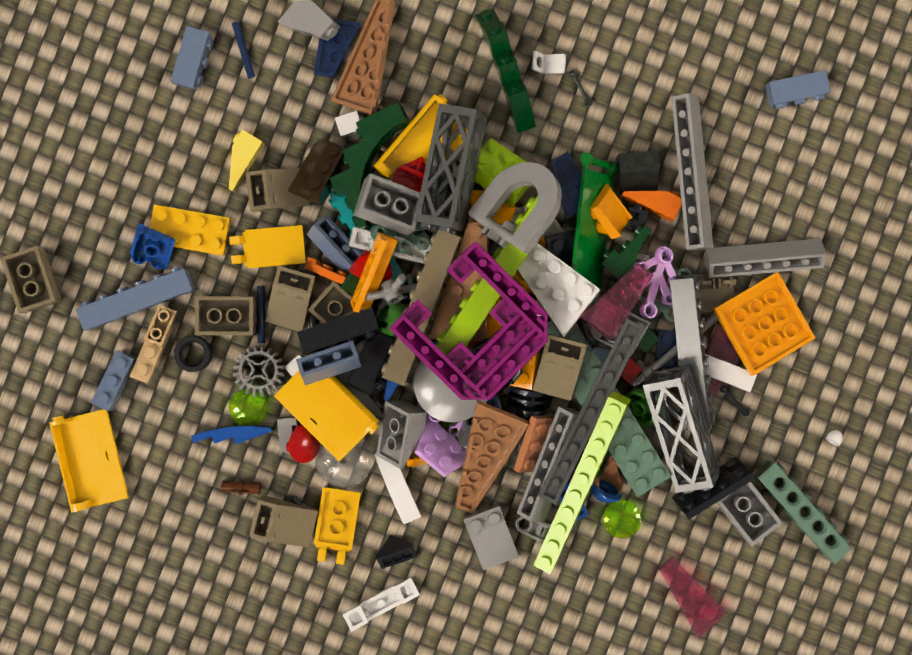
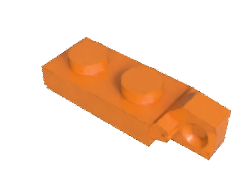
[304,257,349,284]

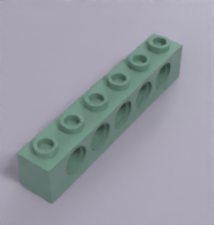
[754,461,852,564]

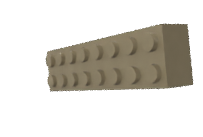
[381,229,462,387]

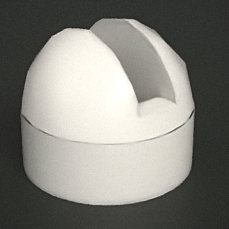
[826,430,843,446]

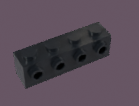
[297,307,381,356]

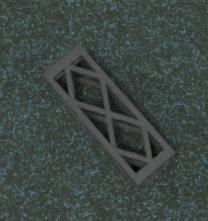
[415,103,487,235]
[642,365,721,494]

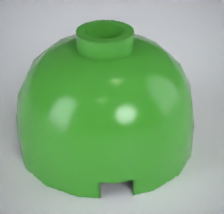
[377,301,406,337]
[625,387,662,427]

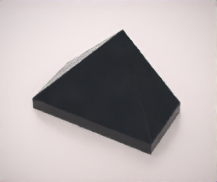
[376,535,418,569]

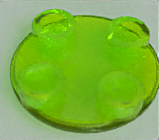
[229,388,267,426]
[603,500,641,538]

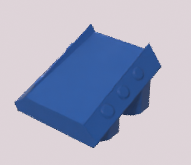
[130,223,176,270]

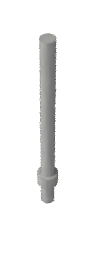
[630,313,718,389]

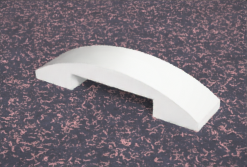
[678,354,757,392]
[374,453,421,524]
[343,578,420,632]

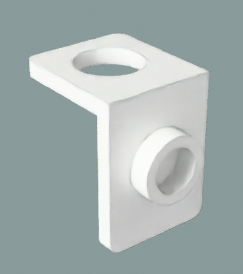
[532,51,566,74]

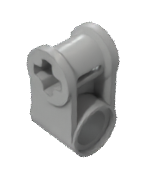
[514,514,551,543]

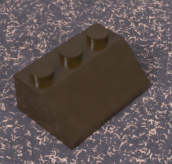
[288,141,346,206]

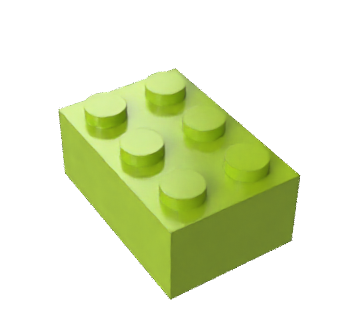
[474,138,531,207]

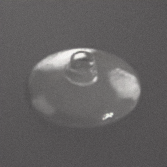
[315,438,373,488]

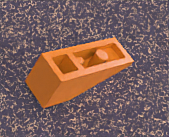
[620,191,682,222]

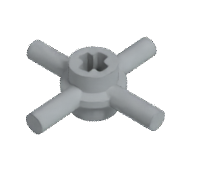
[365,274,417,310]

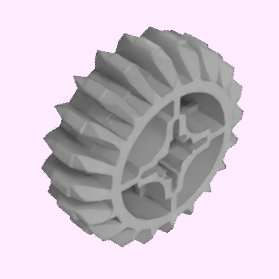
[233,346,285,397]

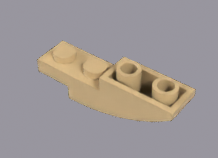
[129,305,177,384]

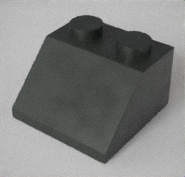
[616,151,659,194]

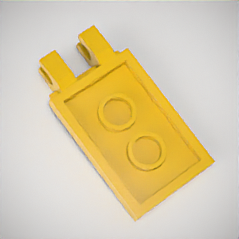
[229,225,306,269]
[314,487,361,565]

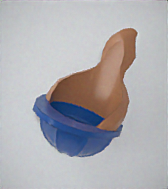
[591,455,623,503]

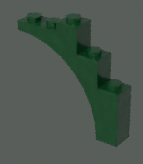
[476,8,536,133]
[330,102,410,230]
[601,224,659,353]

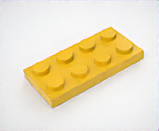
[150,205,231,256]

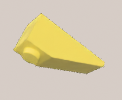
[229,130,265,193]

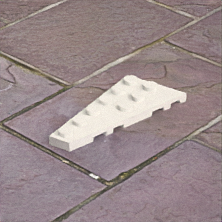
[502,220,600,337]

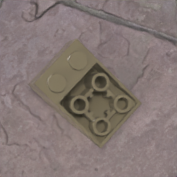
[245,168,311,213]
[265,266,318,331]
[532,333,587,401]
[249,495,319,548]

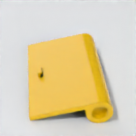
[373,94,467,188]
[274,371,380,461]
[49,409,129,512]

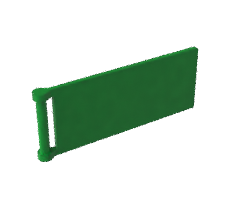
[572,153,618,295]

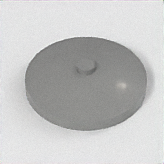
[414,346,488,422]

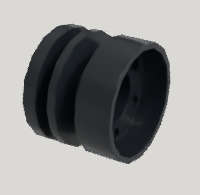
[506,385,549,422]

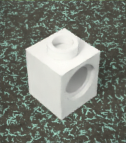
[335,111,364,139]

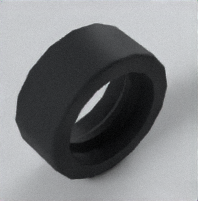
[174,336,212,372]

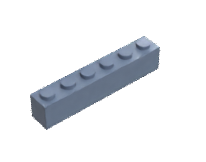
[76,266,196,331]

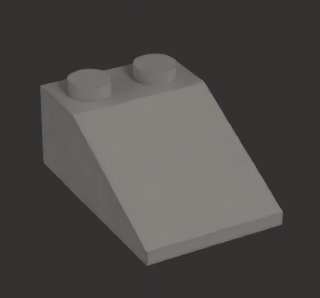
[376,399,427,469]
[463,503,519,570]

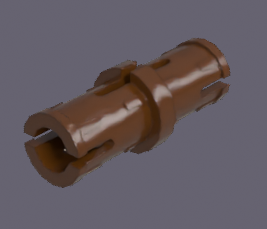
[221,480,261,495]

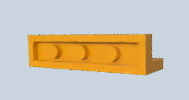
[350,232,398,313]

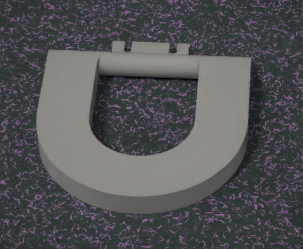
[469,162,562,254]

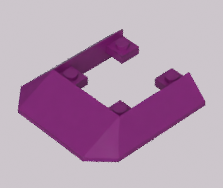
[389,241,548,400]

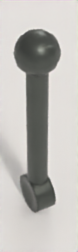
[569,70,593,106]

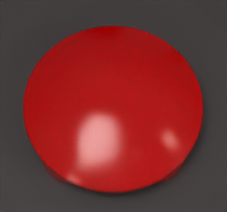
[286,425,321,463]

